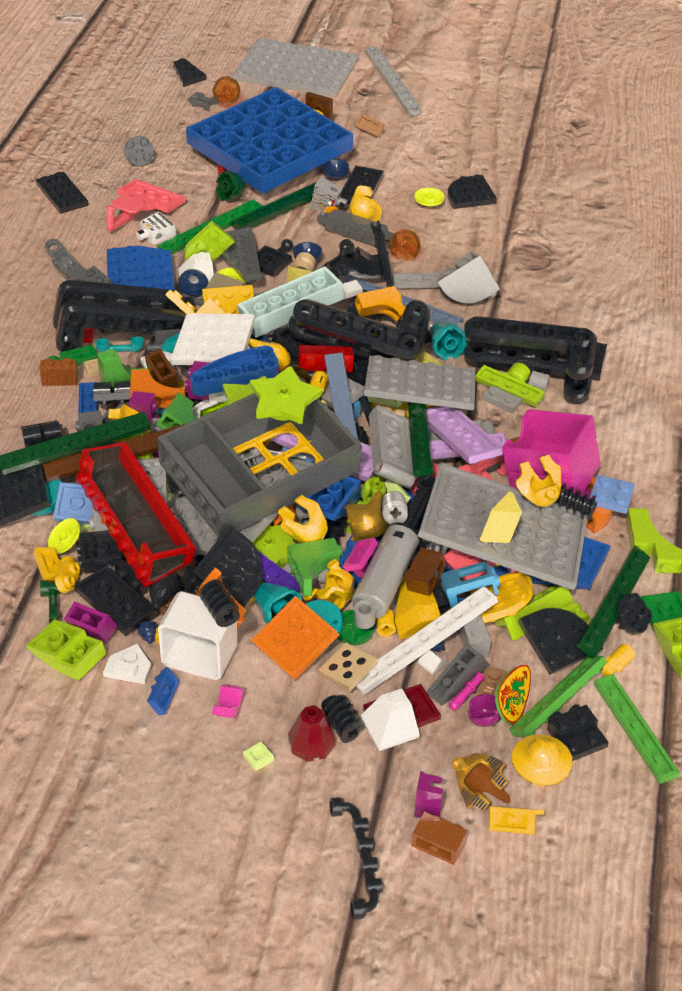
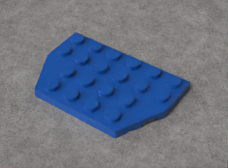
[107,245,175,290]

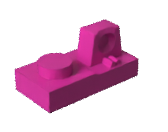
[343,538,378,577]

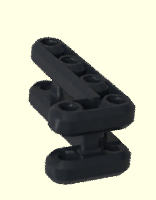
[53,280,186,352]
[287,299,431,361]
[464,316,597,404]

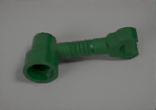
[40,580,61,624]

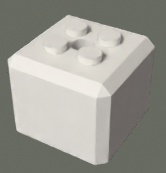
[158,591,238,680]

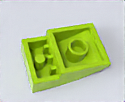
[653,617,682,678]
[26,619,107,681]

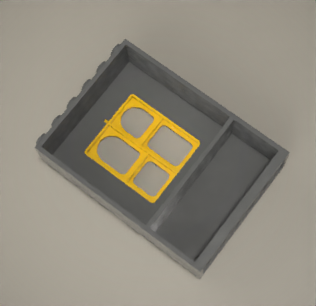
[157,375,362,538]

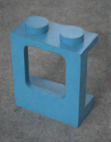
[440,561,500,608]

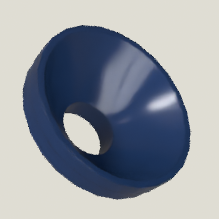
[322,159,349,180]
[293,242,322,262]
[178,269,208,298]

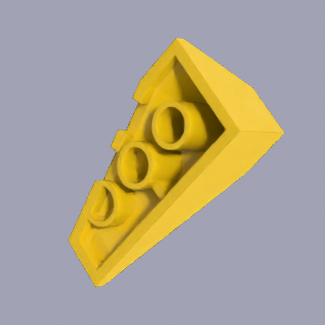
[395,577,440,639]

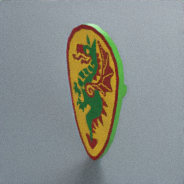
[495,665,531,724]

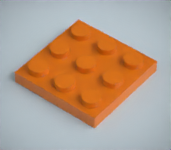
[251,596,339,681]

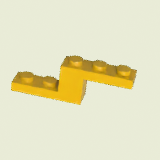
[166,290,232,314]

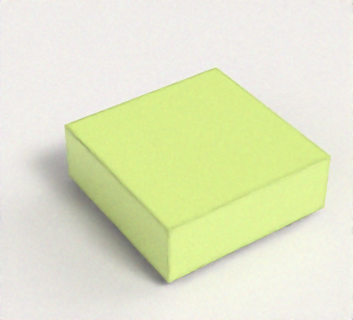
[243,741,274,771]

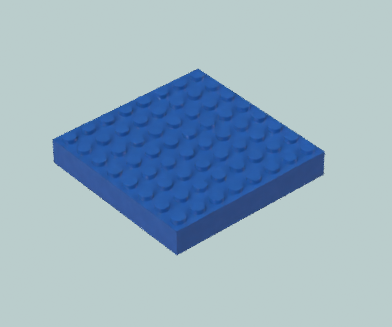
[186,87,353,194]

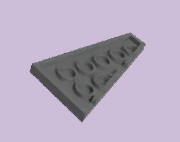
[220,226,262,282]

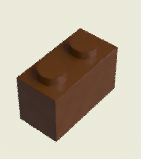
[145,349,179,388]
[404,547,446,596]

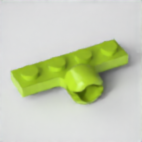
[475,362,545,407]
[346,475,386,534]

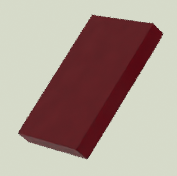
[363,684,441,728]

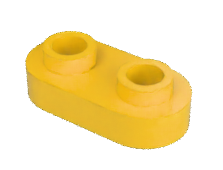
[55,559,80,594]

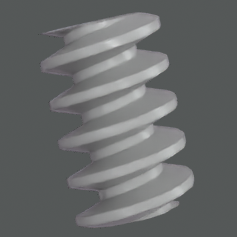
[381,491,408,524]

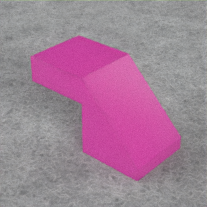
[212,684,246,718]

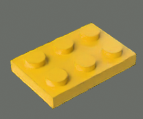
[202,285,254,314]

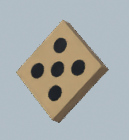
[318,642,378,692]

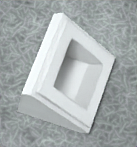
[418,649,448,675]

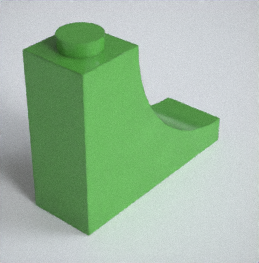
[97,349,145,392]
[156,392,195,429]
[287,538,342,596]

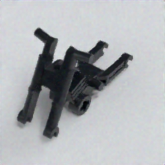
[319,221,393,288]

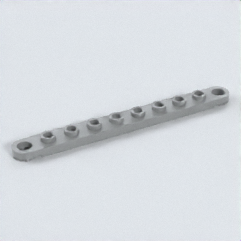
[366,46,421,116]

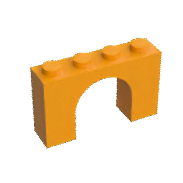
[355,286,405,323]

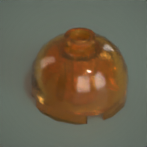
[212,76,241,106]
[389,228,421,261]

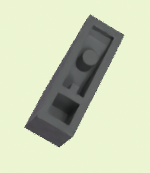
[426,643,489,706]

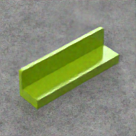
[494,584,574,641]

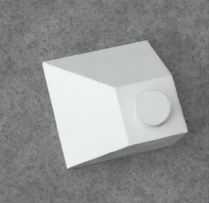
[178,252,214,283]
[361,688,420,751]

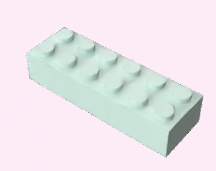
[237,267,344,337]

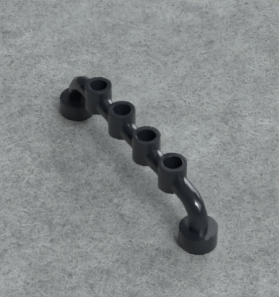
[329,797,383,920]

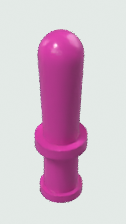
[449,672,485,711]

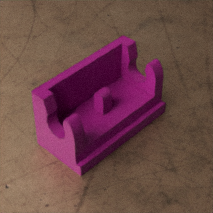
[414,771,443,818]

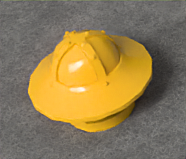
[512,734,572,786]

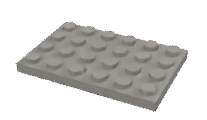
[364,355,475,410]

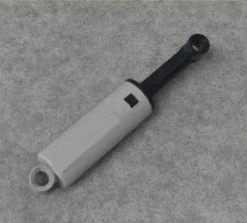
[352,475,435,629]

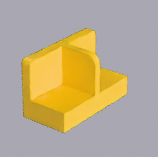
[489,806,544,834]

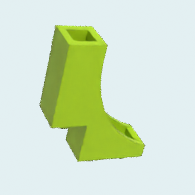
[626,508,682,573]

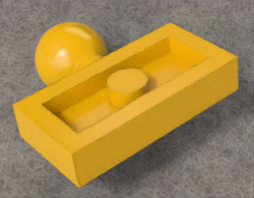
[33,547,76,581]

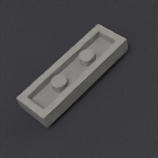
[393,272,442,289]

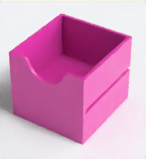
[502,409,601,502]

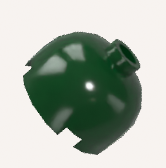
[216,171,245,202]

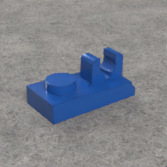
[147,667,180,715]

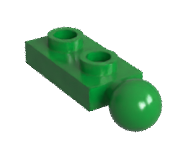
[47,345,97,365]

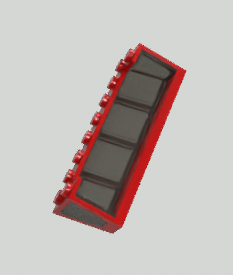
[76,442,195,587]

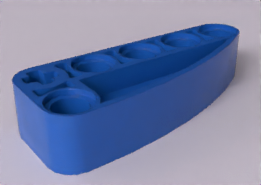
[190,345,279,396]

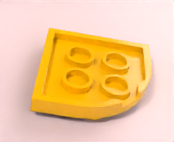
[468,571,534,623]

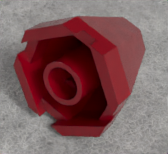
[288,705,336,762]

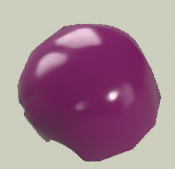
[468,694,500,727]

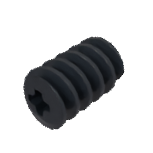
[557,483,598,520]
[200,579,240,627]
[321,694,364,743]

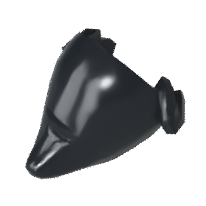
[149,570,183,610]

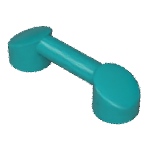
[95,336,144,352]

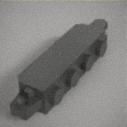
[317,209,396,249]

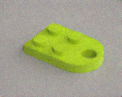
[184,221,235,262]

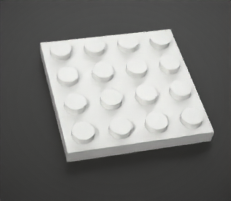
[171,313,255,365]

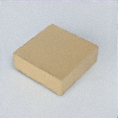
[83,358,99,377]

